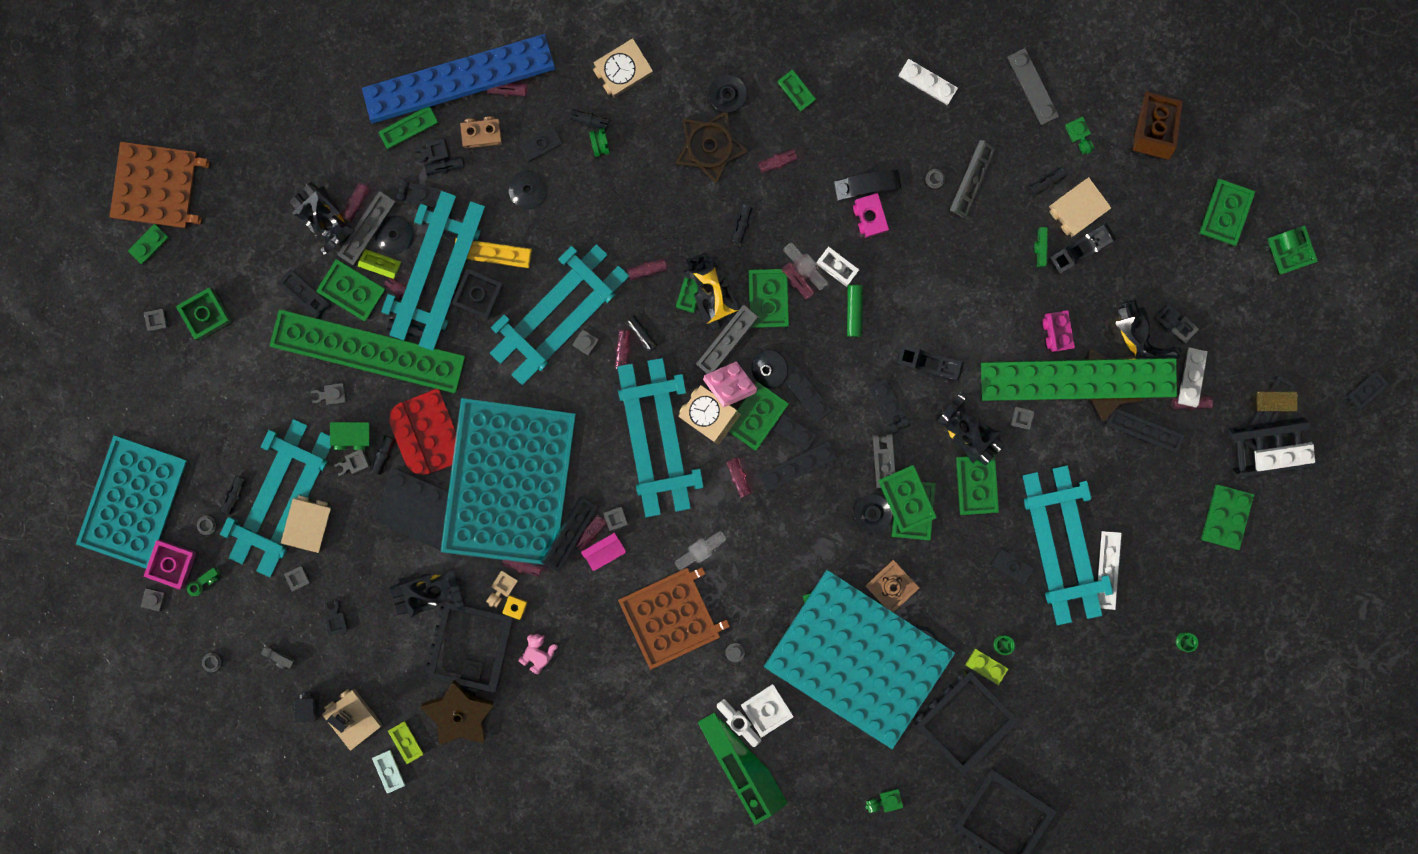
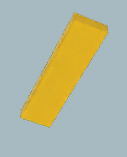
[455,238,532,268]

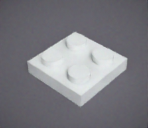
[740,684,794,737]

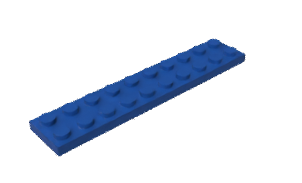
[362,34,555,124]

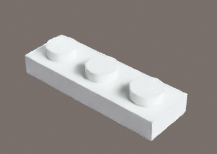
[899,59,958,105]
[1178,348,1207,407]
[1254,442,1315,471]

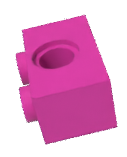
[853,193,889,238]

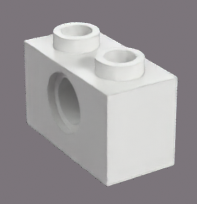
[816,247,859,287]

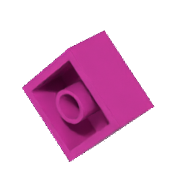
[143,540,197,589]

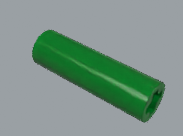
[847,285,863,337]

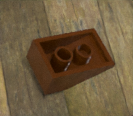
[1133,92,1183,160]

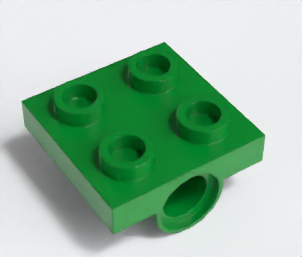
[1268,226,1318,275]

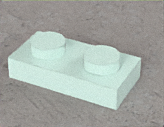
[372,750,405,793]

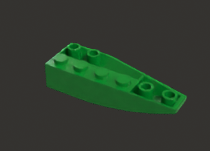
[698,713,788,825]

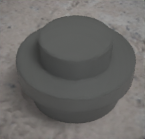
[926,169,945,188]
[197,516,216,535]
[726,643,745,662]
[202,653,222,672]

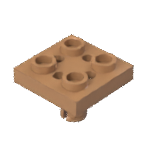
[865,560,919,612]

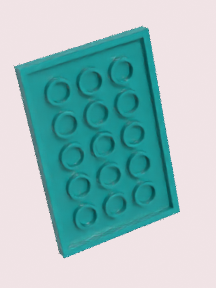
[76,435,188,568]

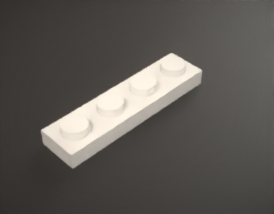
[1097,531,1121,610]

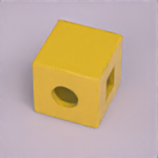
[502,595,528,620]

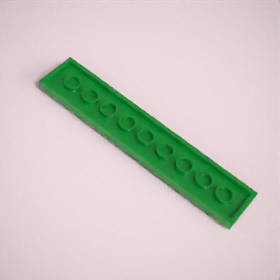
[270,309,465,394]
[981,357,1177,401]

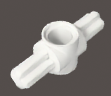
[717,699,761,747]

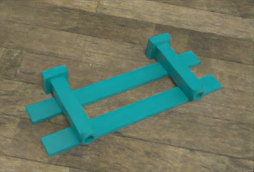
[381,191,485,351]
[490,244,629,385]
[617,358,703,517]
[220,419,332,577]
[1023,465,1113,625]

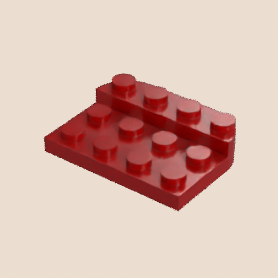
[390,389,457,475]

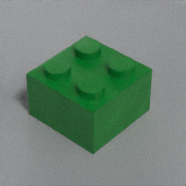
[176,287,232,341]
[330,422,370,450]

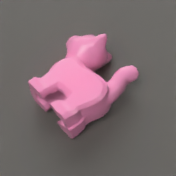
[518,633,558,674]

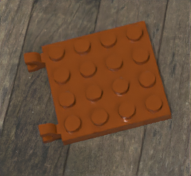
[110,142,210,228]
[618,567,730,670]

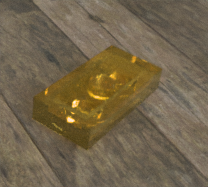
[1257,392,1297,412]

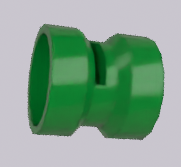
[1176,632,1198,652]
[994,635,1015,655]

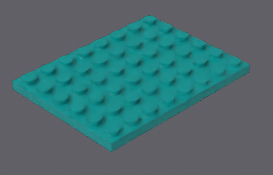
[441,398,575,565]
[764,570,955,749]

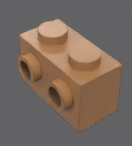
[460,116,502,148]

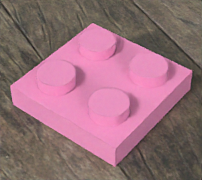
[703,361,757,407]

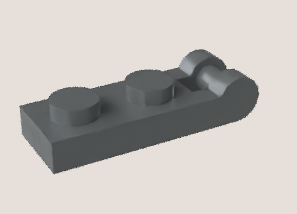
[872,433,895,488]

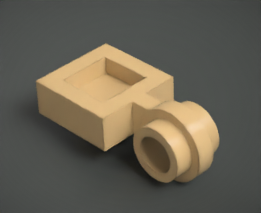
[486,571,517,608]

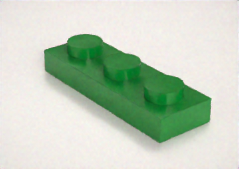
[378,107,438,149]

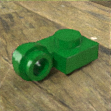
[1065,117,1094,154]
[187,567,221,596]
[865,788,903,813]

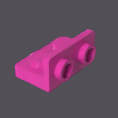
[1042,311,1075,352]

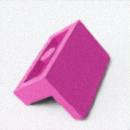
[581,533,626,571]

